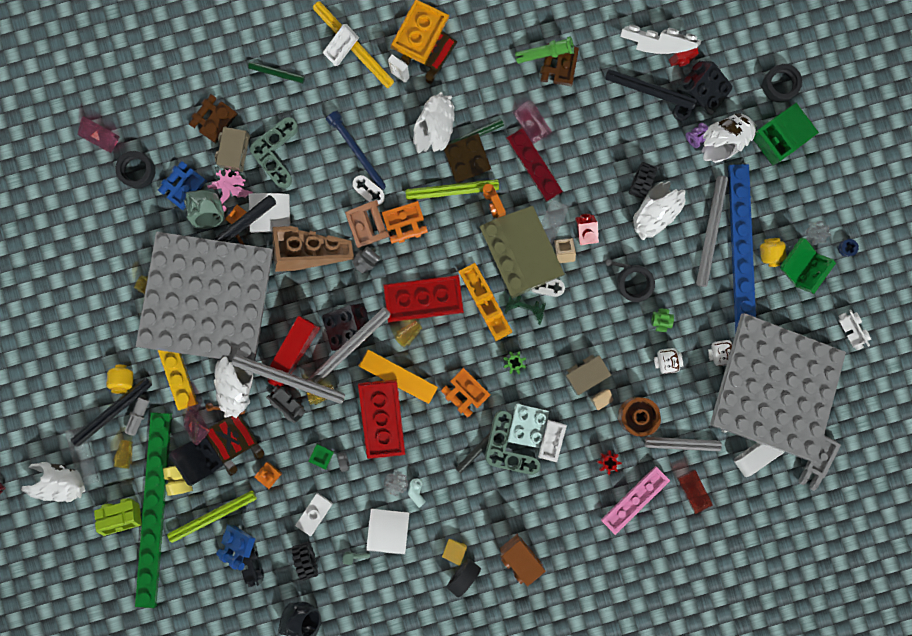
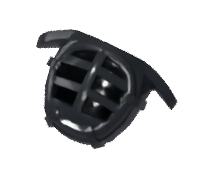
[278,602,321,636]

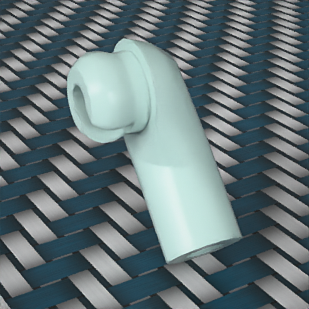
[408,478,426,508]

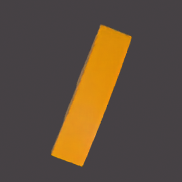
[458,263,513,341]
[359,349,438,404]

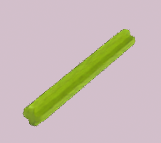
[405,179,499,200]
[167,491,257,543]

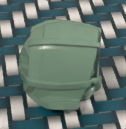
[184,190,224,229]

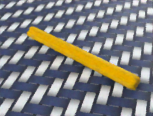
[313,1,394,88]

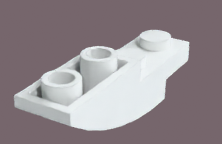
[620,25,702,54]

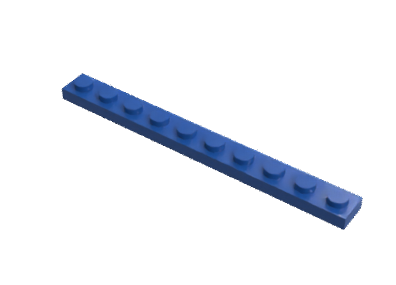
[728,164,756,334]

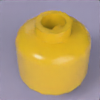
[760,238,787,267]
[106,364,134,394]

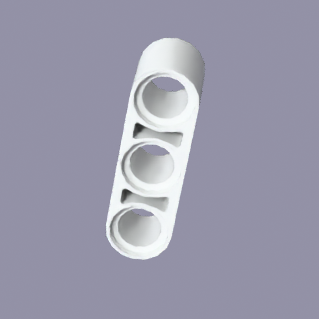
[733,442,784,477]

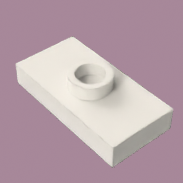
[322,24,359,66]
[388,55,410,82]
[538,420,567,462]
[295,493,333,536]

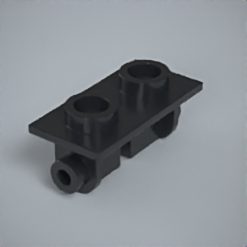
[242,547,264,587]

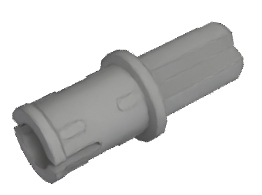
[125,397,150,436]

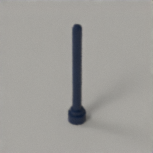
[326,111,386,190]

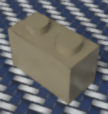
[215,127,250,172]
[564,354,611,395]

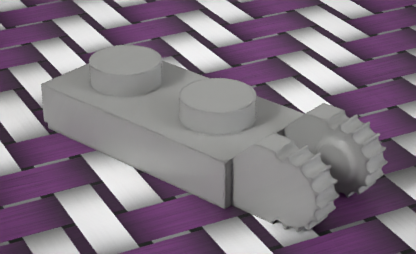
[799,435,841,491]

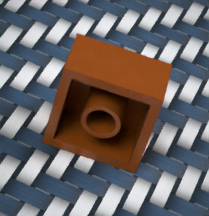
[500,533,546,587]

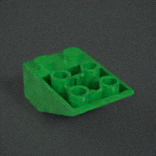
[753,102,819,166]

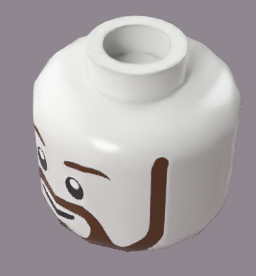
[708,340,732,366]
[654,348,683,374]

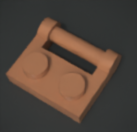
[345,200,390,248]

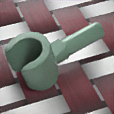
[342,551,370,565]

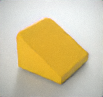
[442,539,467,566]

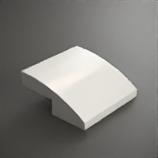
[249,193,291,233]
[367,509,409,554]

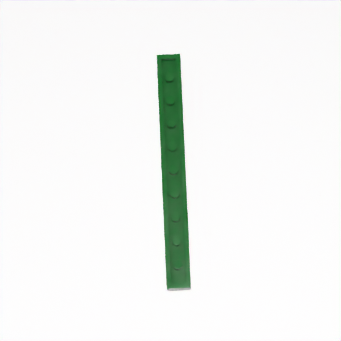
[135,412,172,608]

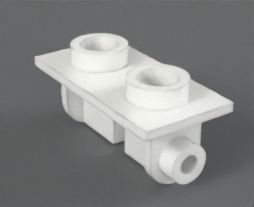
[838,309,872,350]

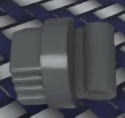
[352,247,380,274]

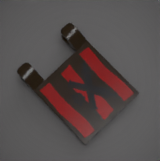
[400,32,457,84]
[203,414,265,476]

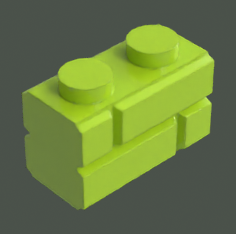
[94,498,142,536]

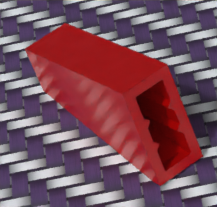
[267,316,320,387]

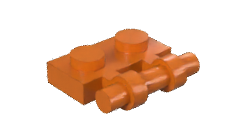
[483,184,506,218]
[382,201,428,244]
[441,368,491,418]

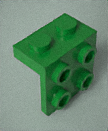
[780,238,836,294]

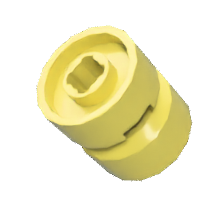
[163,466,193,496]

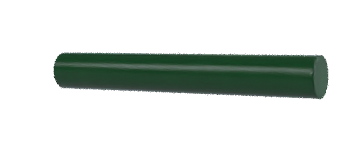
[248,61,305,84]
[449,119,504,144]

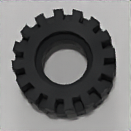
[629,162,657,199]
[292,542,318,581]

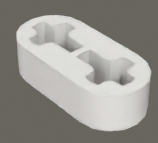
[353,175,385,205]
[531,279,565,297]

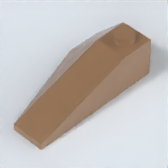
[272,226,354,272]

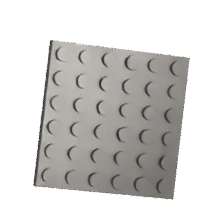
[136,232,274,361]
[710,313,846,462]

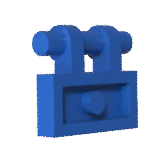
[158,161,207,210]
[216,524,255,571]

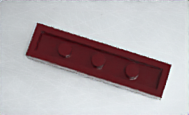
[506,128,563,202]

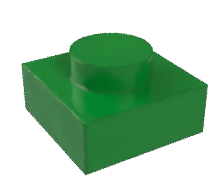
[308,443,335,470]

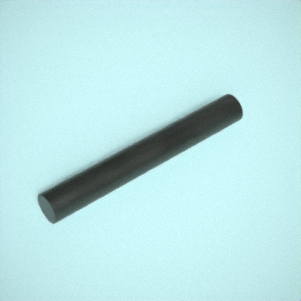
[455,428,499,474]

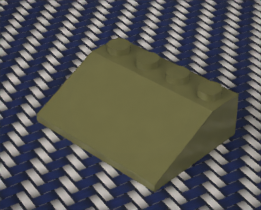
[479,206,565,299]

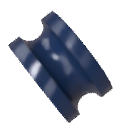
[838,239,859,257]

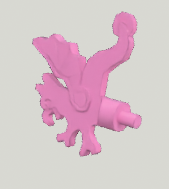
[207,169,253,212]

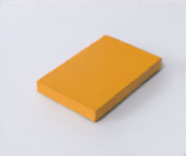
[391,0,449,64]

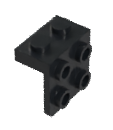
[677,61,733,115]
[322,303,374,351]
[169,432,224,486]

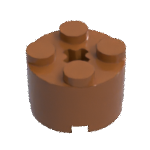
[618,397,661,437]

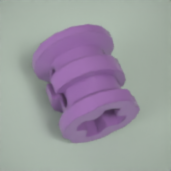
[685,122,708,148]

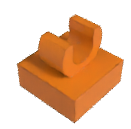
[226,204,247,224]
[254,462,282,489]

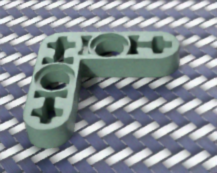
[250,117,298,189]
[485,410,540,475]

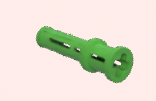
[515,36,574,64]

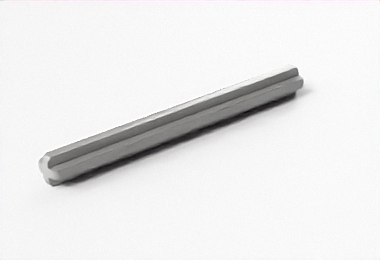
[696,175,728,287]
[308,308,391,384]
[232,355,345,404]

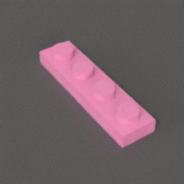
[601,466,670,535]

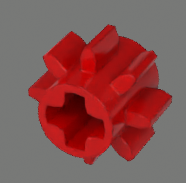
[596,450,622,475]

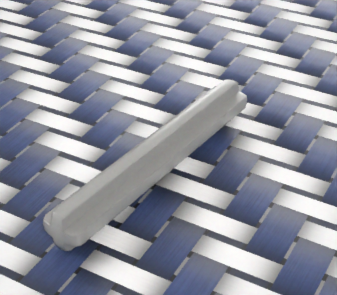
[644,437,722,451]

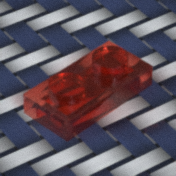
[677,470,713,514]

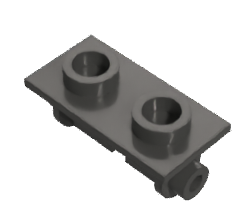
[266,386,306,423]

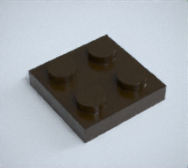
[444,133,492,183]

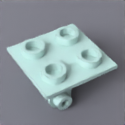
[508,404,549,448]

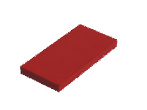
[383,275,464,323]
[358,379,405,459]

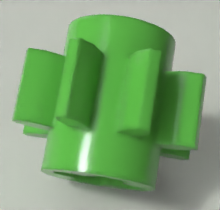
[651,308,674,332]
[503,352,526,374]

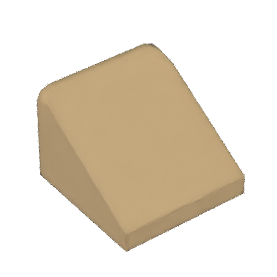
[554,238,576,263]
[590,389,613,410]

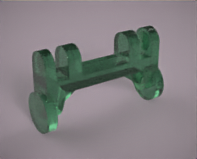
[504,295,546,325]

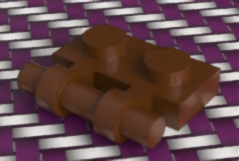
[540,43,579,87]
[189,94,238,144]

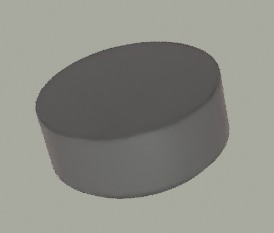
[337,452,350,472]

